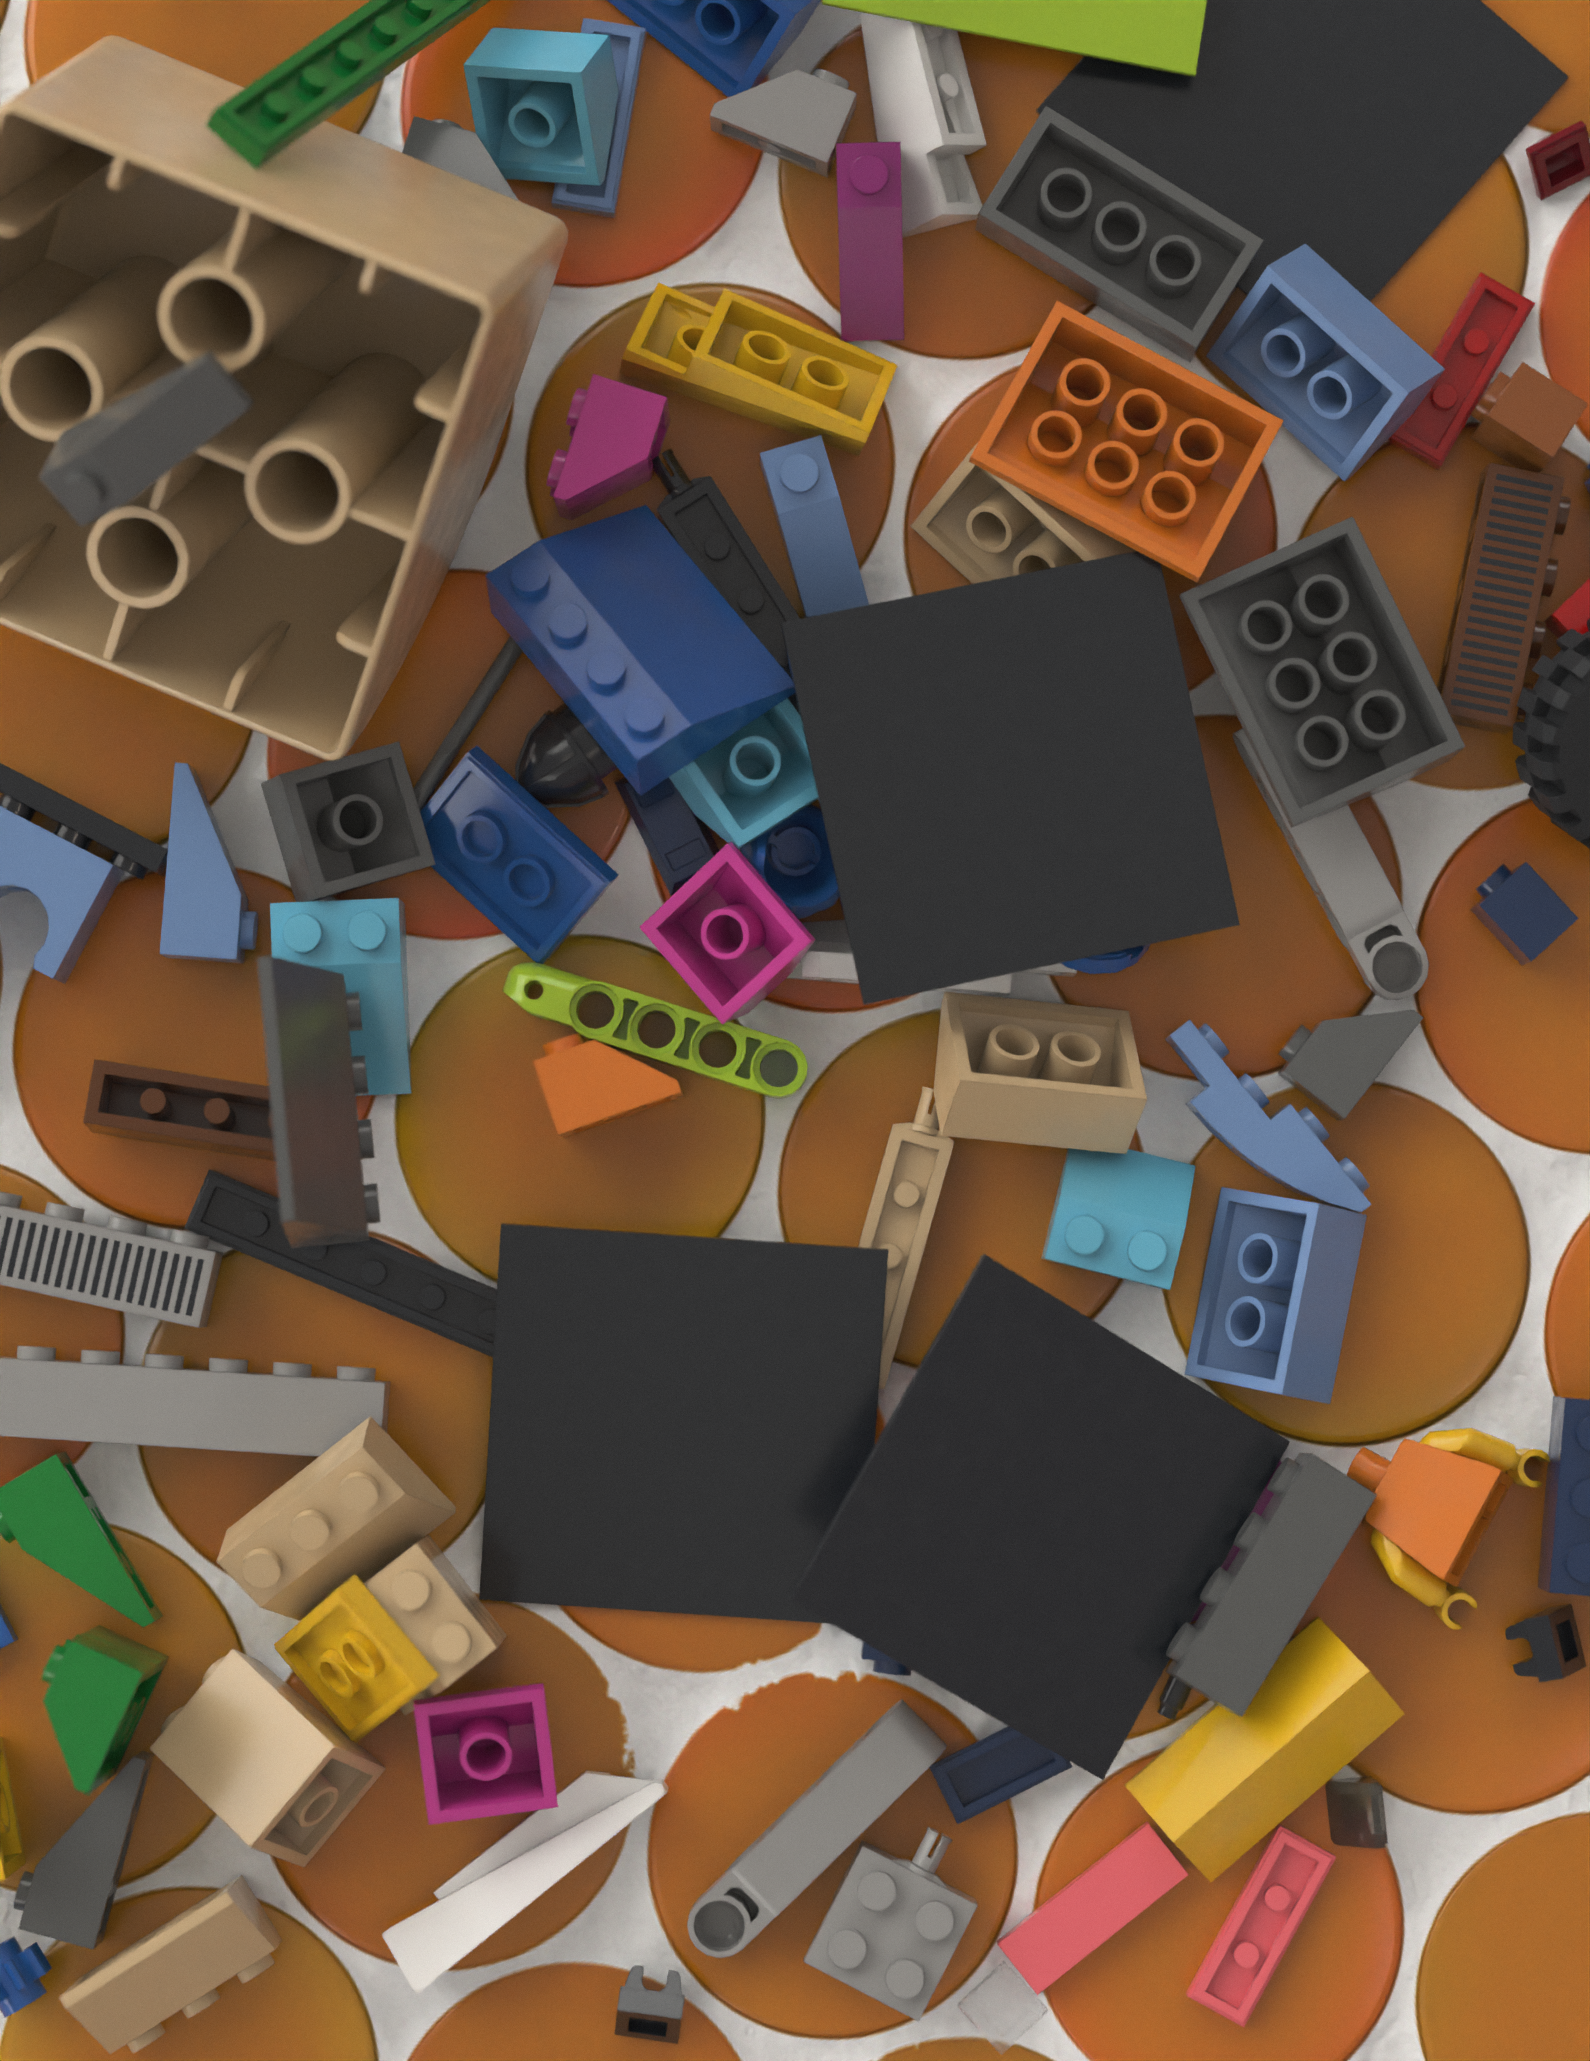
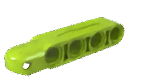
[502,962,808,1099]

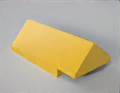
[619,282,898,456]
[1125,1616,1405,1883]

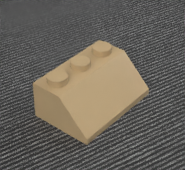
[911,443,1136,584]
[934,991,1147,1154]
[217,1416,456,1621]
[59,1875,282,2054]

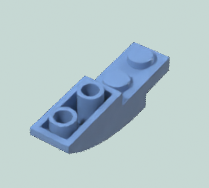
[1165,1020,1372,1213]

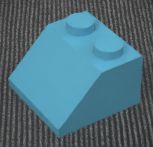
[463,27,618,186]
[669,698,818,850]
[1041,1148,1196,1290]

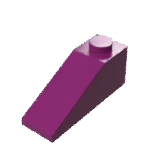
[836,142,904,342]

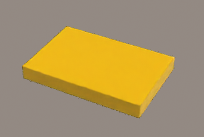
[274,1574,440,1743]

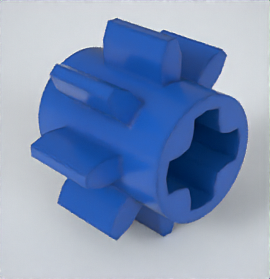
[0,1936,52,2018]

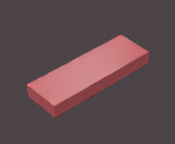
[997,1822,1189,1995]
[1186,1824,1336,2027]

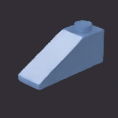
[760,435,869,617]
[159,762,258,964]

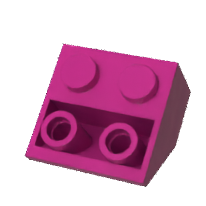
[547,374,670,520]

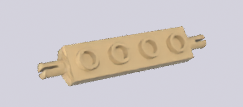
[858,1086,954,1389]

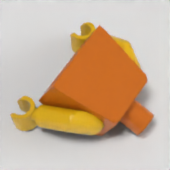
[1347,1428,1550,1630]

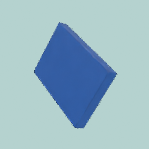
[420,746,619,964]

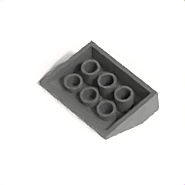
[1179,516,1465,828]
[258,956,380,1248]

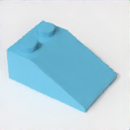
[270,898,412,1096]

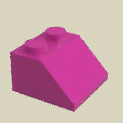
[639,842,816,1025]
[413,1683,558,1825]

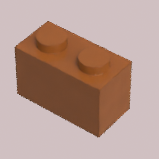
[1470,362,1588,473]

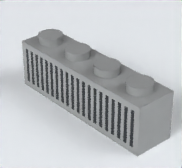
[0,1191,223,1328]

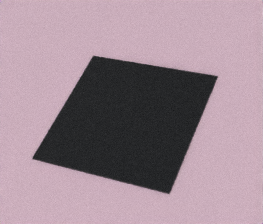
[1036,0,1569,302]
[780,551,1240,1005]
[479,1223,888,1623]
[788,1254,1290,1780]

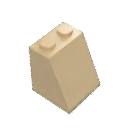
[364,1535,507,1716]
[149,1649,386,1867]

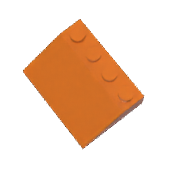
[969,301,1284,582]

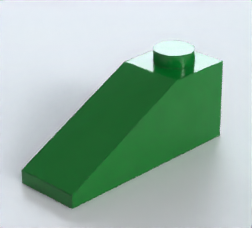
[0,1452,163,1628]

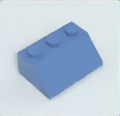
[1207,244,1445,482]
[1184,1187,1367,1404]

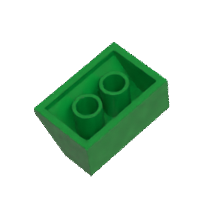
[41,1625,169,1795]

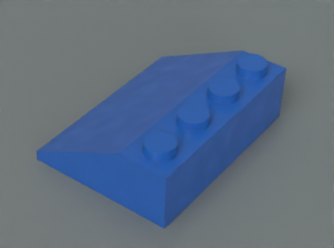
[486,505,795,796]

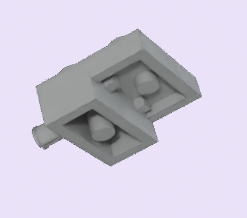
[803,1827,978,2022]

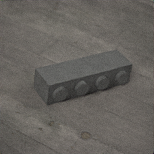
[1165,1453,1377,1717]

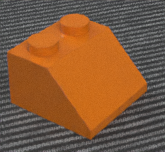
[533,1033,684,1138]

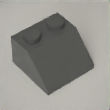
[261,742,435,902]

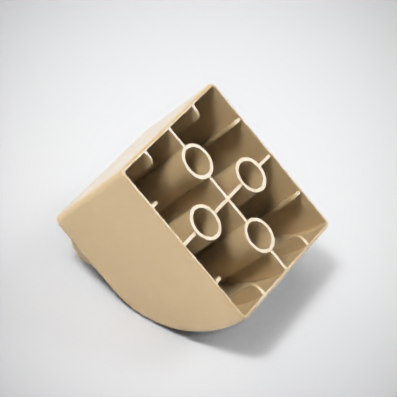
[0,35,568,761]

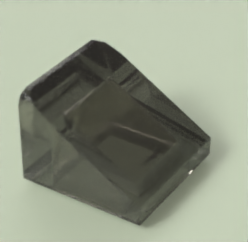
[1325,1776,1388,1849]

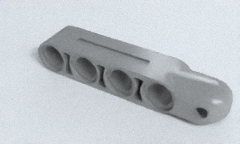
[1233,728,1429,1000]
[687,1699,947,1958]

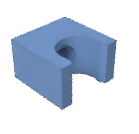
[0,806,124,983]

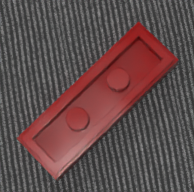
[1387,272,1535,470]

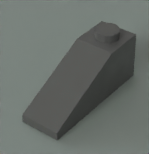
[38,351,253,527]
[14,1751,154,1949]

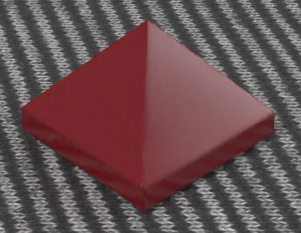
[1526,120,1590,201]

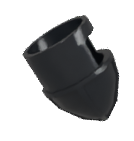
[515,703,618,808]

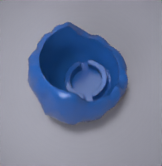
[740,804,840,919]

